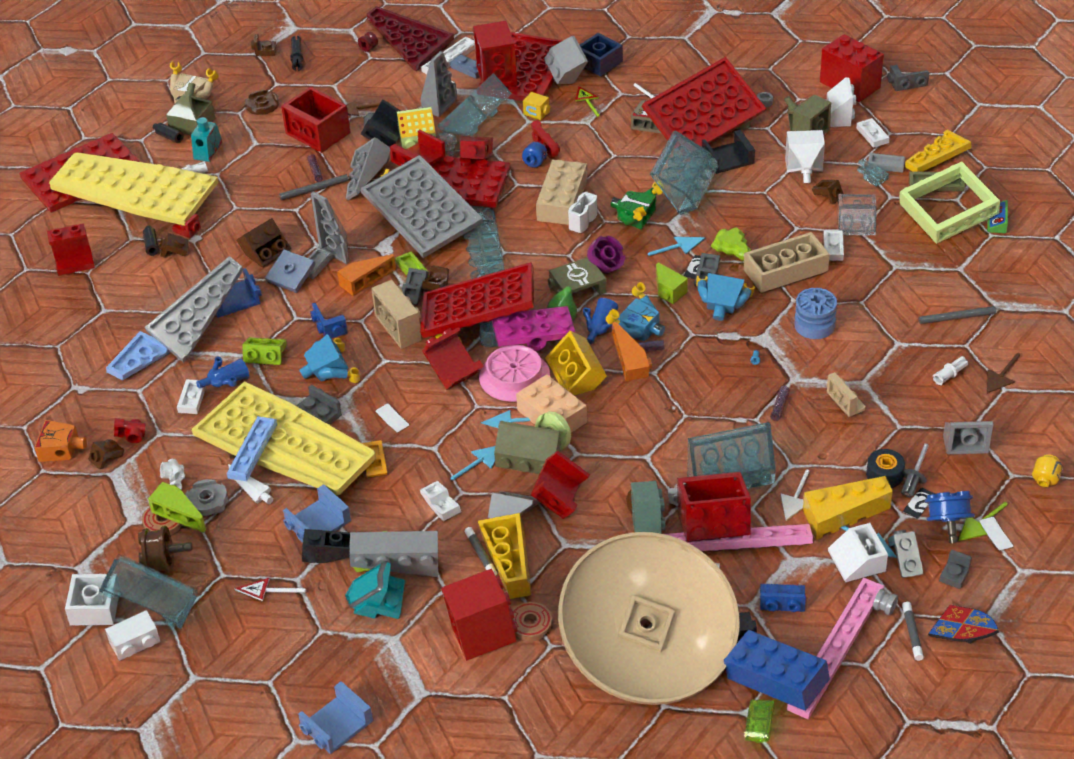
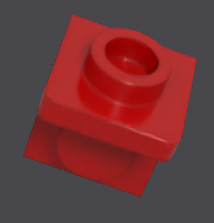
[172,214,201,238]

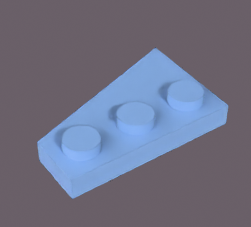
[106,331,171,380]

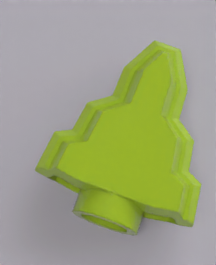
[711,227,751,260]

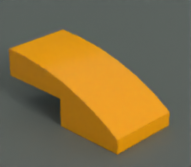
[362,440,387,478]

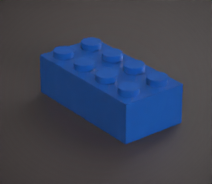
[724,630,830,711]

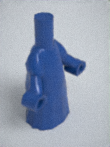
[583,298,619,344]
[196,356,249,388]

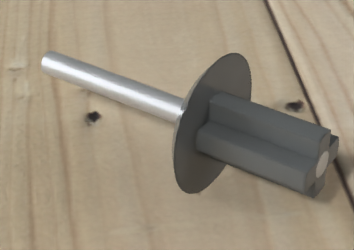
[901,443,929,498]

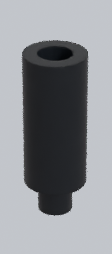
[152,123,184,143]
[143,225,159,256]

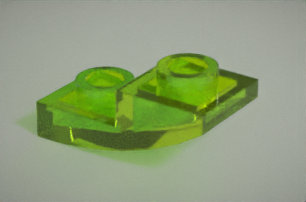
[745,700,775,743]

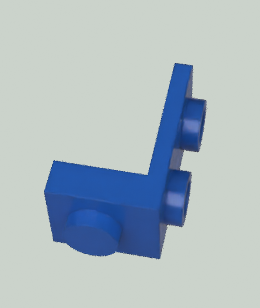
[310,303,348,338]

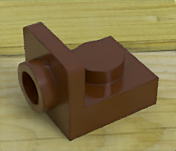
[251,34,277,56]
[812,180,844,204]

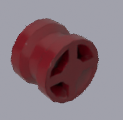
[358,32,378,52]

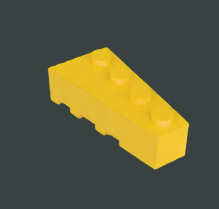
[803,476,893,540]

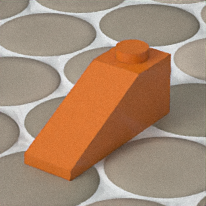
[337,254,396,296]
[612,322,652,381]

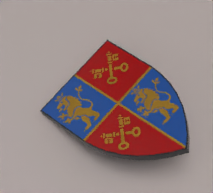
[928,605,999,644]

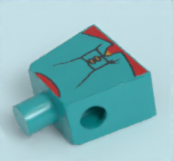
[191,117,223,162]

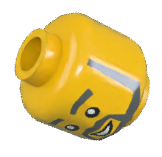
[1032,454,1063,487]

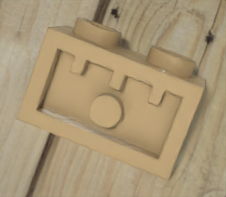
[827,372,865,417]

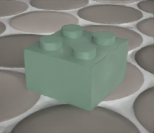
[631,481,665,534]

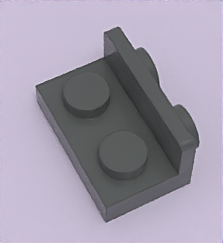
[296,385,342,425]

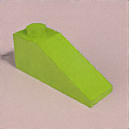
[148,482,206,533]

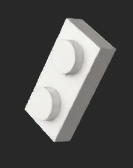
[856,118,889,148]
[823,230,844,261]
[177,379,206,414]

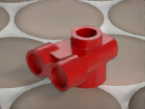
[114,418,146,443]

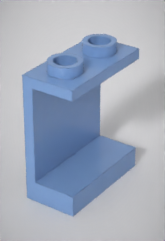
[283,484,351,542]
[298,681,373,754]

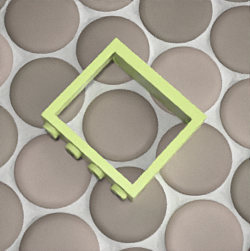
[900,162,1000,244]

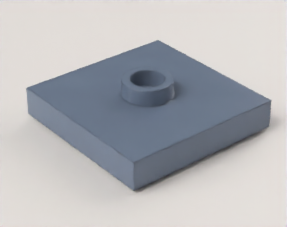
[265,250,316,293]

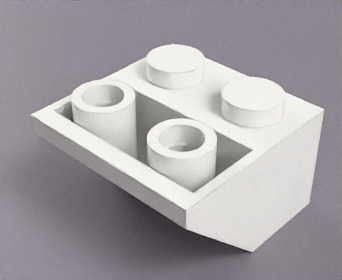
[827,77,856,127]
[828,523,888,582]

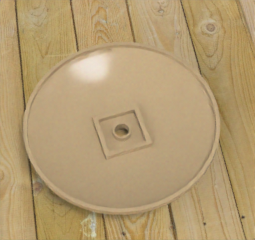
[558,532,739,705]

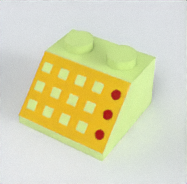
[397,107,436,149]

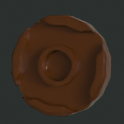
[245,90,279,115]

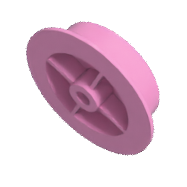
[479,345,550,402]

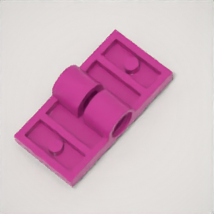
[491,306,575,351]

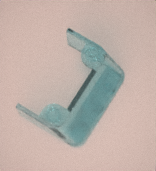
[437,73,512,137]
[99,554,198,629]

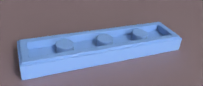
[227,416,277,481]

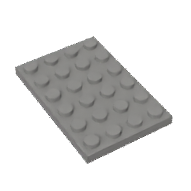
[361,155,483,258]

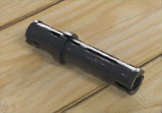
[290,36,303,71]

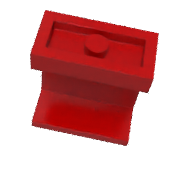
[390,130,445,166]
[47,223,95,276]
[422,327,484,390]
[531,451,590,519]

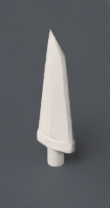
[228,464,273,504]

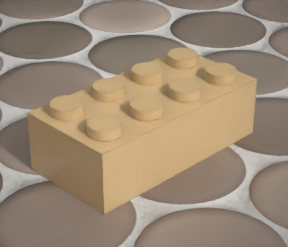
[536,160,588,225]
[744,232,830,293]

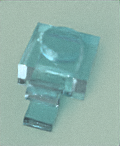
[857,158,889,187]

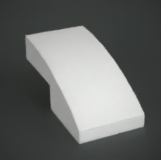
[420,481,461,521]

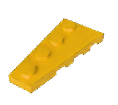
[905,130,971,172]

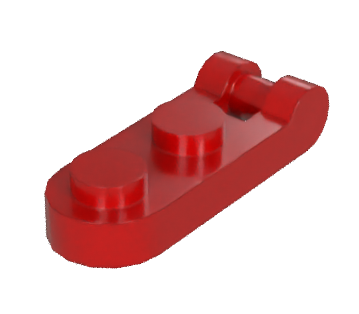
[531,120,560,159]

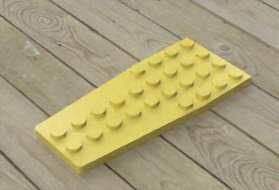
[49,153,219,226]
[191,381,376,495]

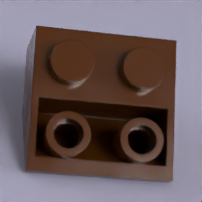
[236,218,291,267]

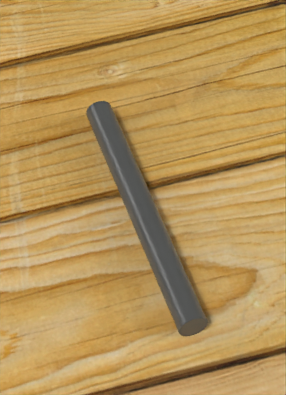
[279,174,348,200]
[918,306,996,324]

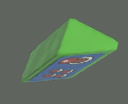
[987,200,1008,233]

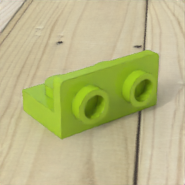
[243,337,287,365]

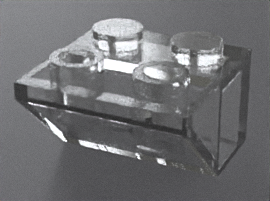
[837,194,876,236]

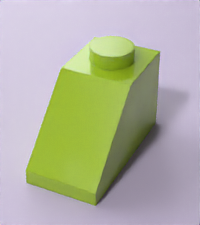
[656,262,688,304]

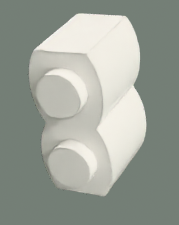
[568,192,597,233]

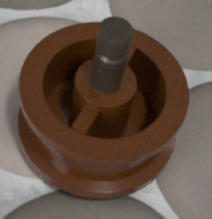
[138,526,193,576]

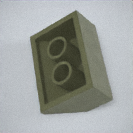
[494,421,561,474]

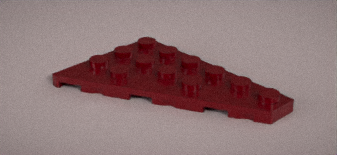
[367,6,454,71]

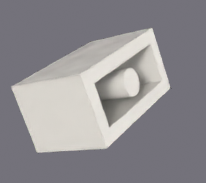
[105,610,160,661]

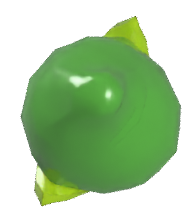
[547,286,577,321]

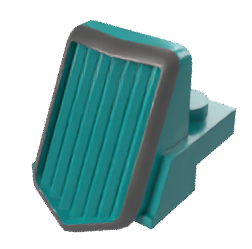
[345,562,405,619]

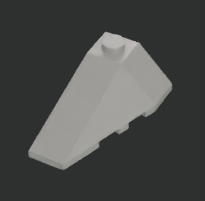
[420,51,457,117]
[346,137,390,200]
[311,191,349,264]

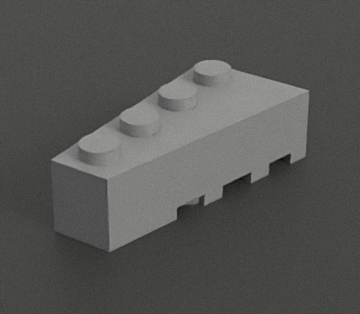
[350,531,438,577]

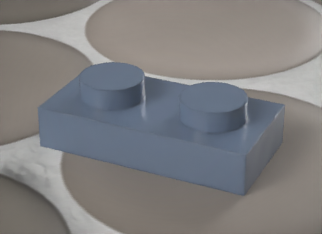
[450,55,479,79]

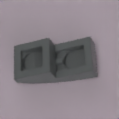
[694,253,720,286]
[402,268,428,305]

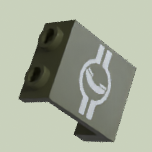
[547,257,607,295]

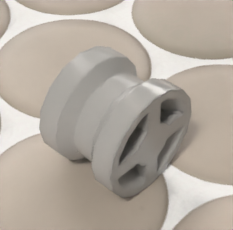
[873,589,898,616]

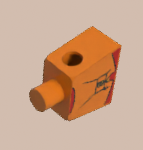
[34,420,87,462]

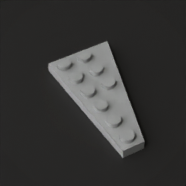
[145,256,243,363]

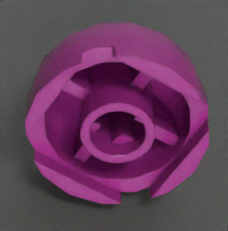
[587,236,625,274]

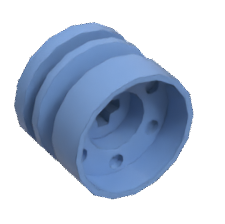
[794,288,837,339]

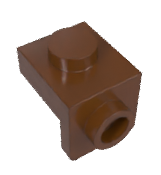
[159,233,189,257]
[422,265,449,291]
[88,439,124,469]

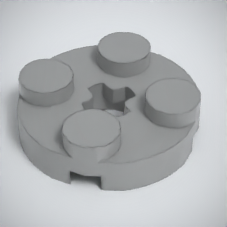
[185,479,228,516]

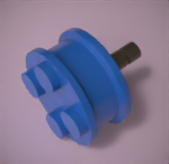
[925,491,975,543]

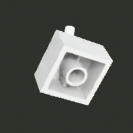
[785,130,825,184]

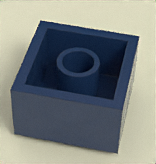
[580,33,623,76]

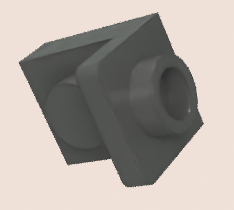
[939,550,972,589]

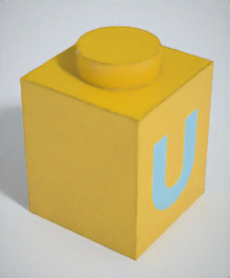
[523,92,551,120]

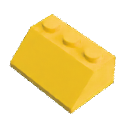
[545,331,607,395]

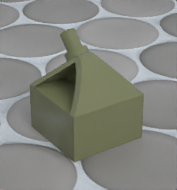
[166,82,215,135]
[784,94,831,135]

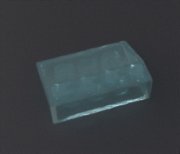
[650,131,719,215]
[687,422,776,489]

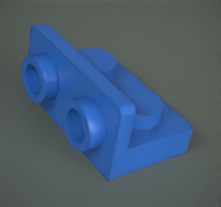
[760,584,806,612]

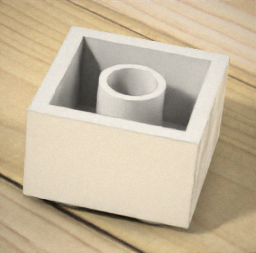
[65,574,120,625]

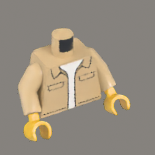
[170,61,219,104]

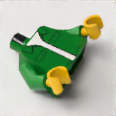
[611,180,665,230]

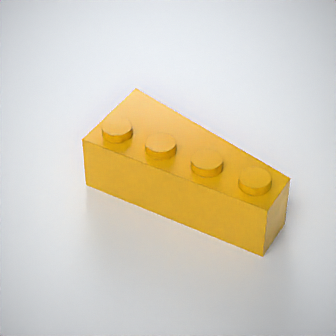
[478,513,531,599]

